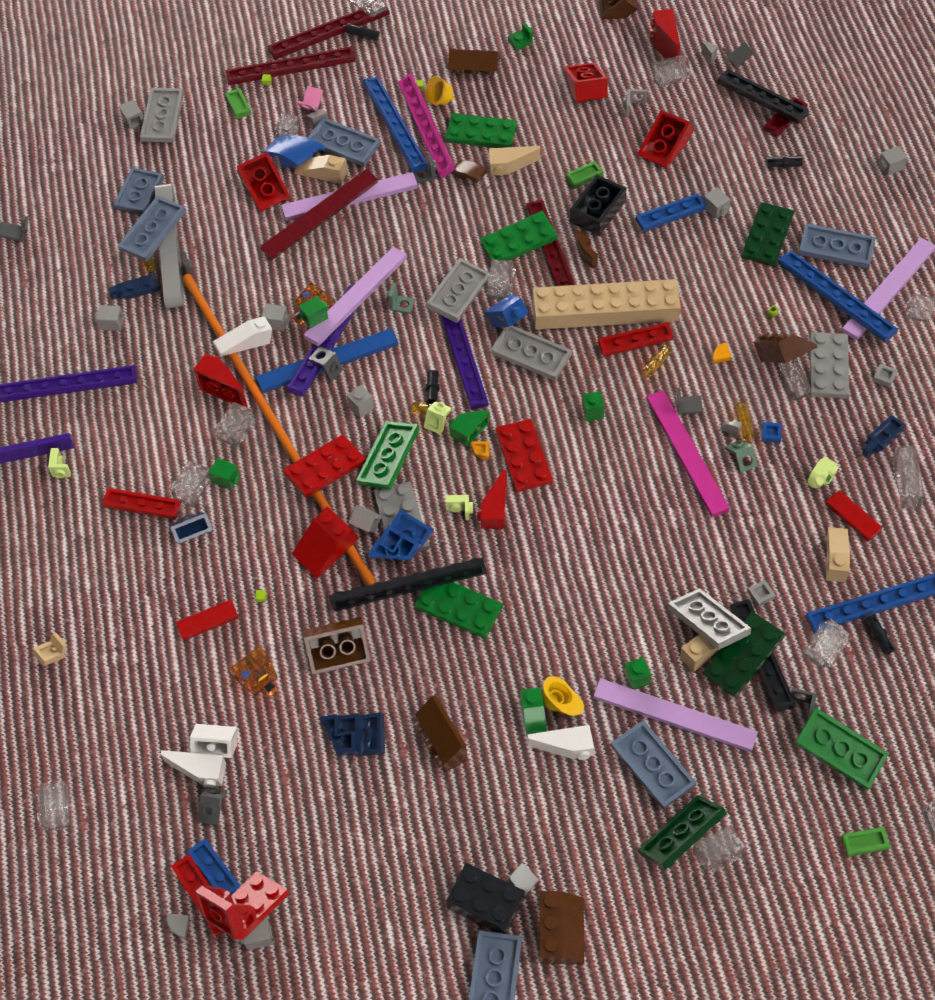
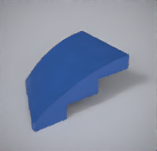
[263,135,326,168]
[367,509,434,560]

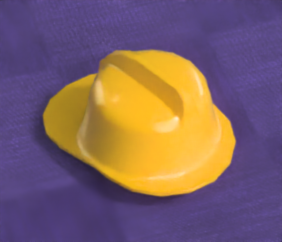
[425,76,455,106]
[542,676,584,716]

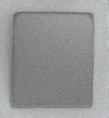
[701,40,718,65]
[306,109,328,127]
[508,863,539,896]

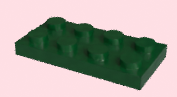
[741,202,795,267]
[702,611,785,698]
[638,795,727,870]

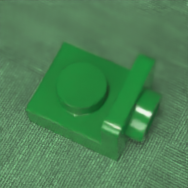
[508,22,534,51]

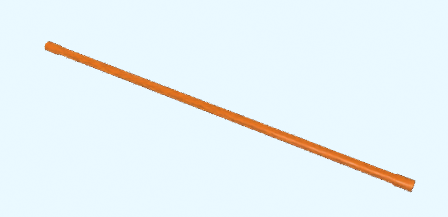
[182,274,377,586]

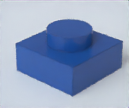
[761,422,782,443]

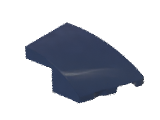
[320,712,385,756]

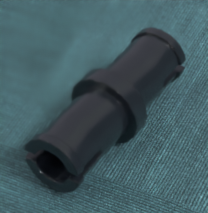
[346,23,380,41]
[767,155,803,169]
[425,370,440,406]
[864,614,896,655]

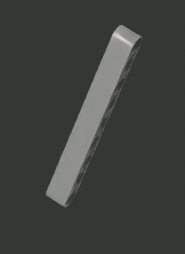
[155,183,184,309]

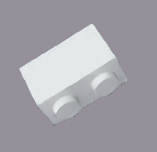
[190,724,237,758]

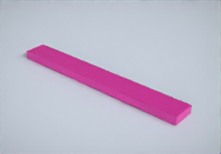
[398,73,456,178]
[646,390,730,518]

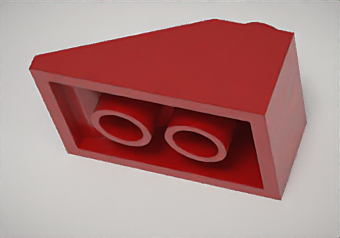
[649,9,680,69]
[564,62,608,103]
[637,110,694,168]
[237,152,291,212]
[193,353,248,410]
[292,506,359,579]

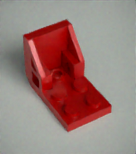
[195,871,289,940]

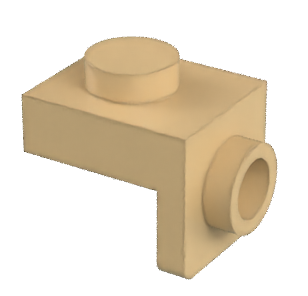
[32,632,66,667]

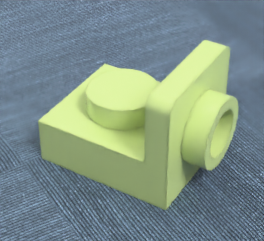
[424,402,451,434]
[48,448,71,478]
[446,495,473,520]

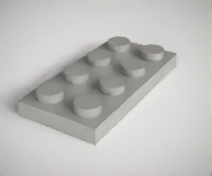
[140,88,184,143]
[426,258,491,323]
[491,325,572,381]
[810,332,849,399]
[374,481,430,552]
[668,588,751,650]

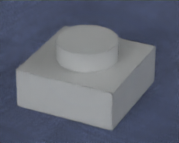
[873,363,898,388]
[747,580,776,607]

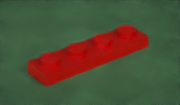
[598,322,673,357]
[102,488,181,520]
[171,854,224,937]

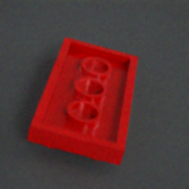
[495,418,553,493]
[283,434,366,498]

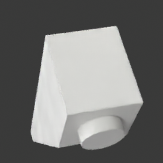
[213,316,272,356]
[528,725,594,760]
[161,750,226,788]

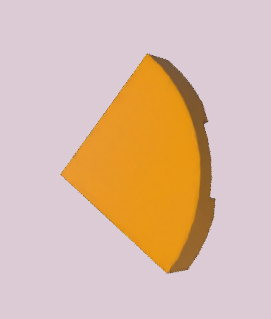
[713,342,731,364]
[471,441,489,461]

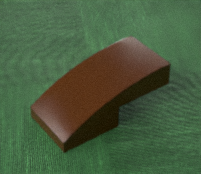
[451,160,487,183]
[576,230,598,269]

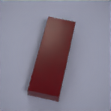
[764,96,808,137]

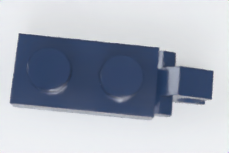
[108,273,160,300]
[861,415,907,458]

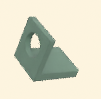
[387,282,415,314]
[725,439,758,473]

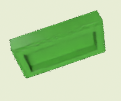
[225,88,252,119]
[565,161,604,189]
[841,827,890,857]

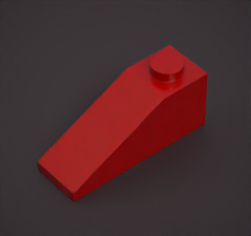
[477,470,507,529]

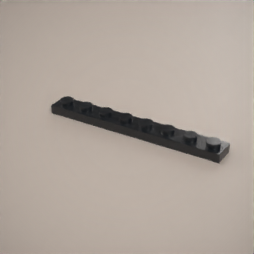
[329,557,487,612]

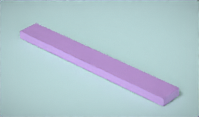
[282,172,418,221]
[842,238,935,341]
[304,247,407,346]
[593,678,758,752]

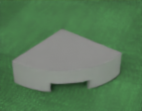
[721,420,742,438]
[167,913,190,939]

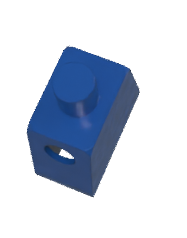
[485,294,528,327]

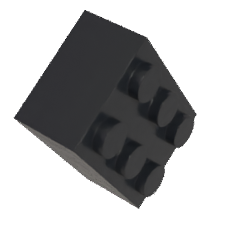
[570,174,627,236]
[446,863,525,934]

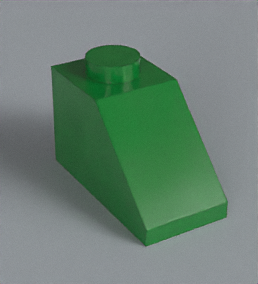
[449,410,490,447]
[520,687,547,738]

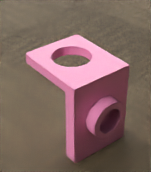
[296,86,323,111]

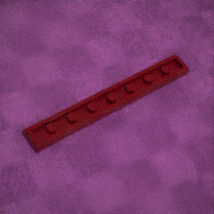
[267,1,390,60]
[225,46,356,86]
[260,169,378,261]
[526,199,575,286]

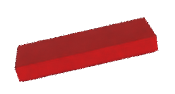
[825,490,883,542]
[176,599,239,641]

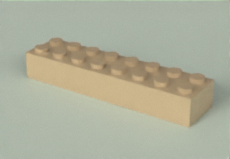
[532,279,681,330]

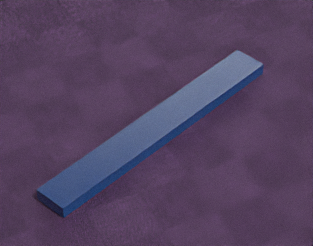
[362,77,428,172]
[778,250,898,343]
[256,328,398,393]
[805,574,935,633]

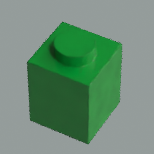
[299,296,329,329]
[582,391,605,422]
[208,458,240,490]
[624,657,652,690]

